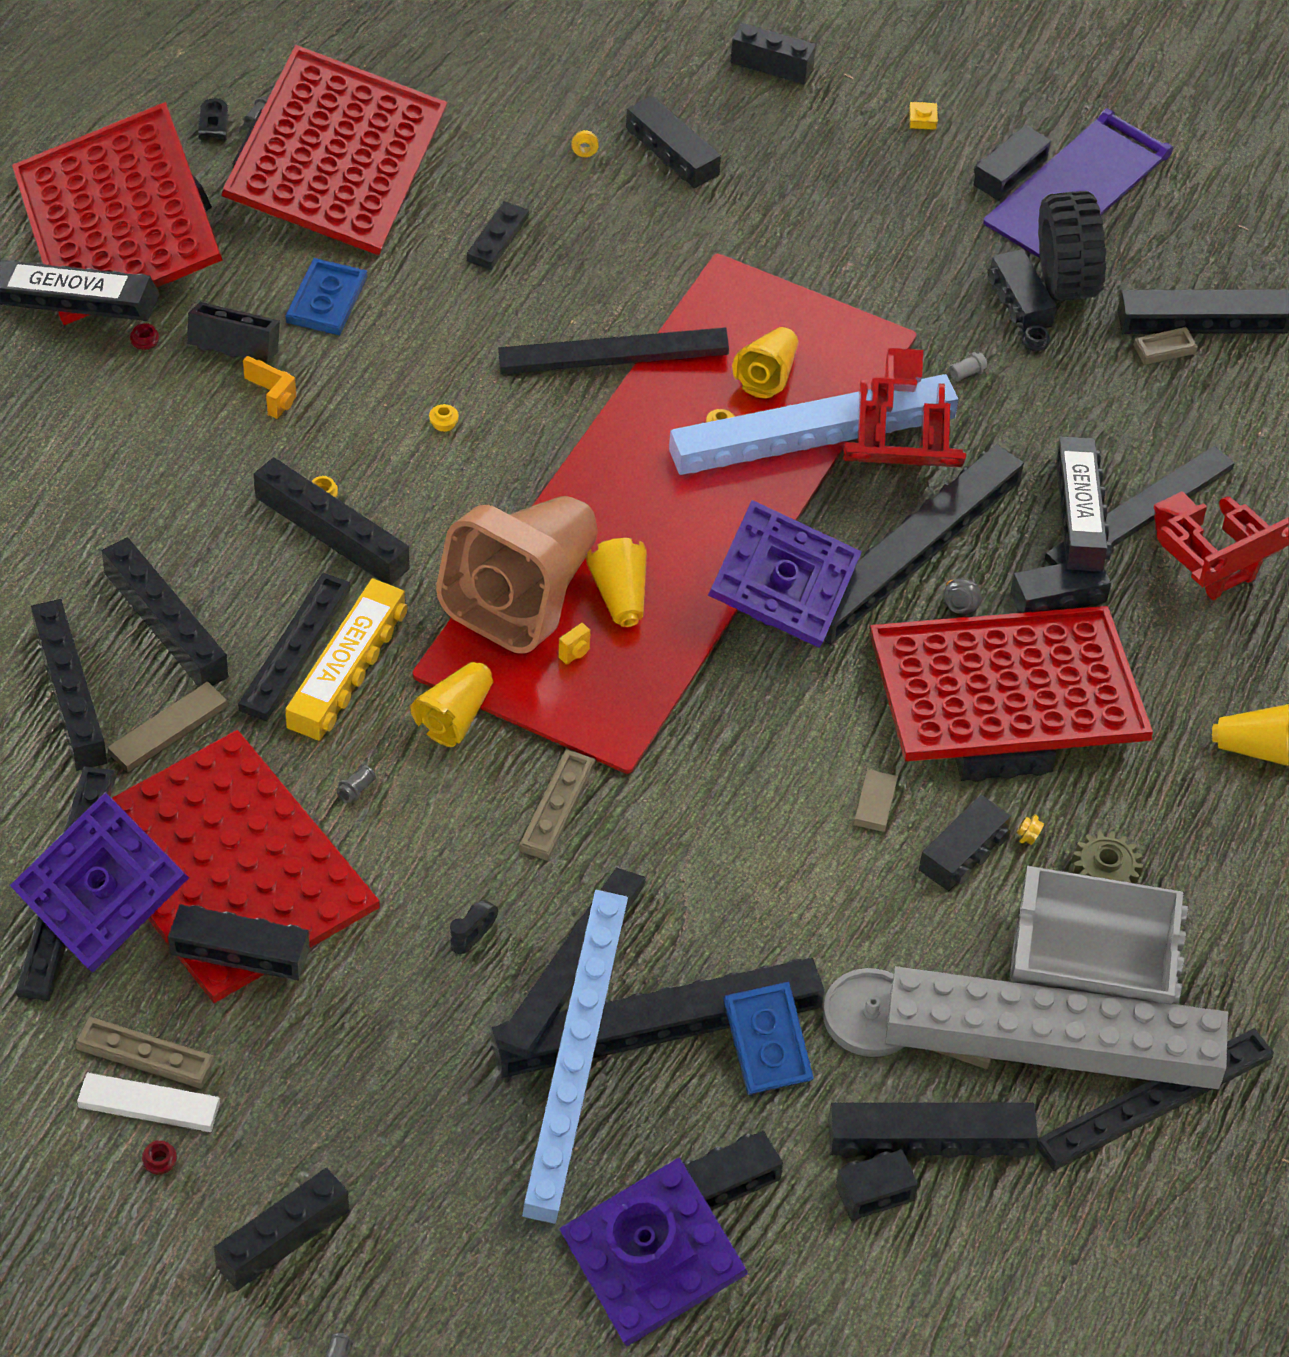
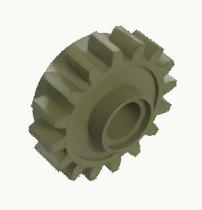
[1071,831,1143,884]

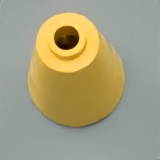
[732,327,798,398]
[586,538,647,627]
[410,662,493,747]
[1212,704,1289,766]

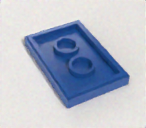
[285,258,367,336]
[723,982,814,1096]

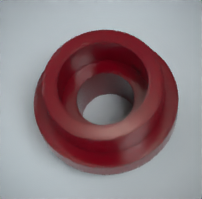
[130,323,159,350]
[142,1140,177,1174]

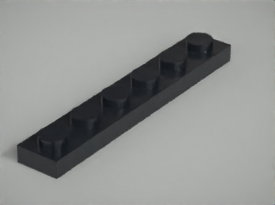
[238,573,350,722]

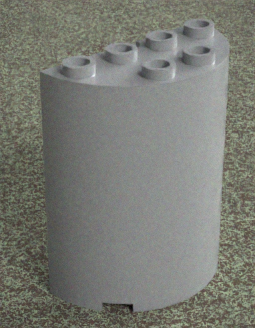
[1010,866,1188,1004]

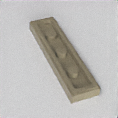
[107,681,228,773]
[519,749,595,861]
[75,1016,215,1089]

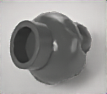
[944,578,982,615]

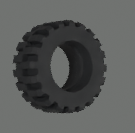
[1038,191,1106,301]

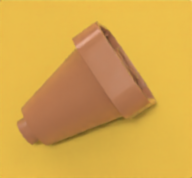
[436,496,598,653]

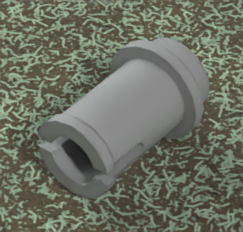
[949,352,988,382]

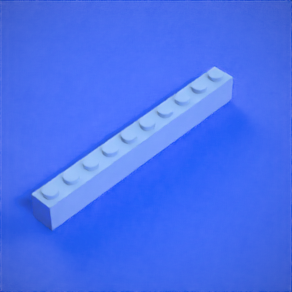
[669,374,958,475]
[522,890,628,1224]

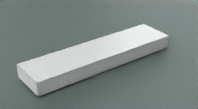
[77,1073,220,1132]

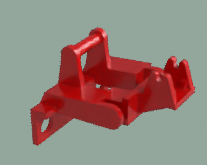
[844,348,966,468]
[1154,491,1289,600]

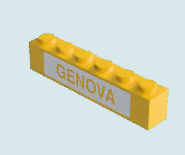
[285,578,408,741]

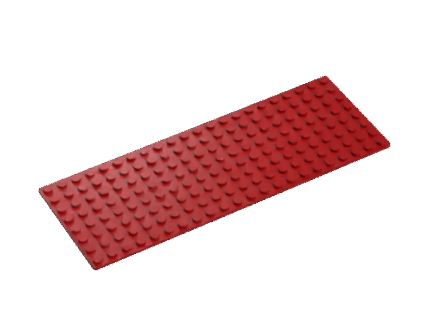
[412,254,916,774]

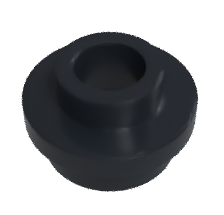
[1021,325,1050,351]

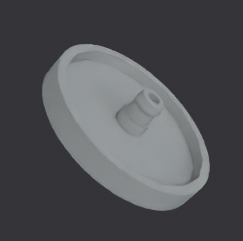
[823,968,905,1057]

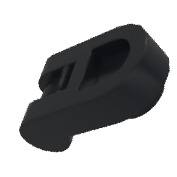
[198,98,228,140]
[450,900,498,954]

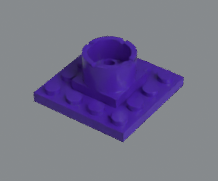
[708,500,862,648]
[10,792,189,973]
[559,1157,749,1347]

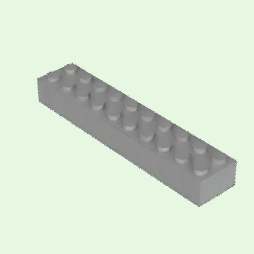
[885,966,1228,1090]

